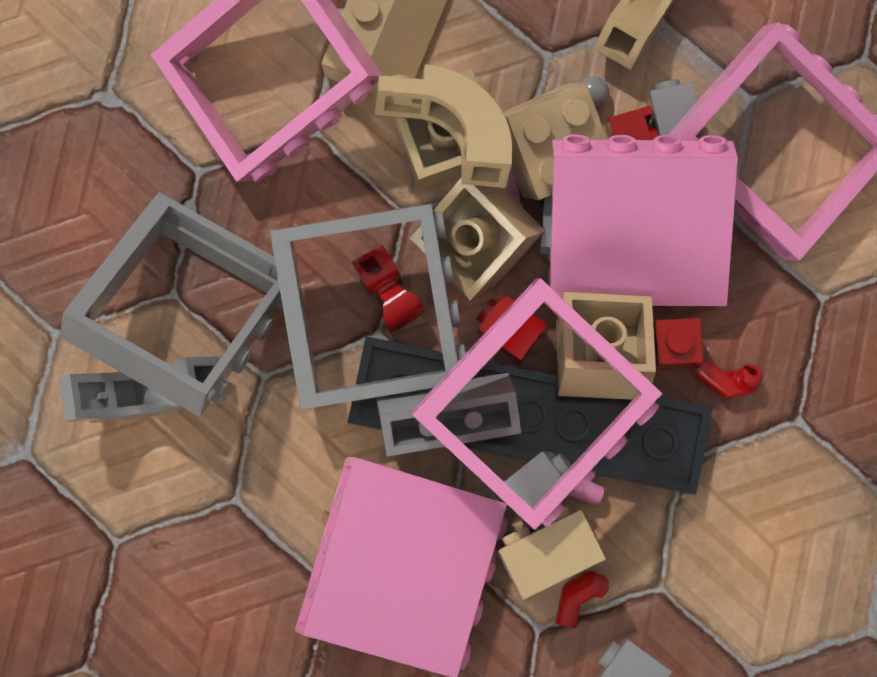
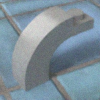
[59,356,226,423]

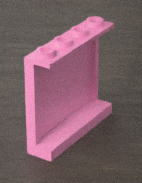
[548,135,738,306]
[295,457,508,677]

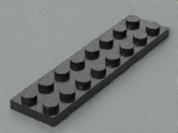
[347,336,713,495]

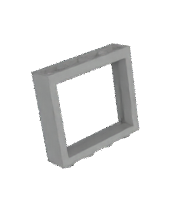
[60,192,283,417]
[270,203,466,410]

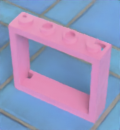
[151,0,383,183]
[668,22,877,261]
[410,278,662,530]

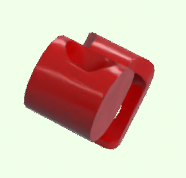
[351,244,425,333]

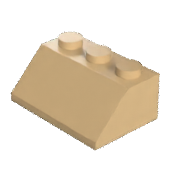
[321,0,448,96]

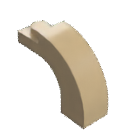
[593,0,674,70]
[375,64,512,188]

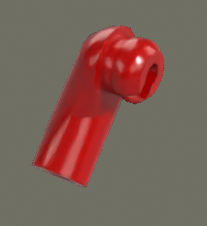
[694,358,763,399]
[555,570,609,628]

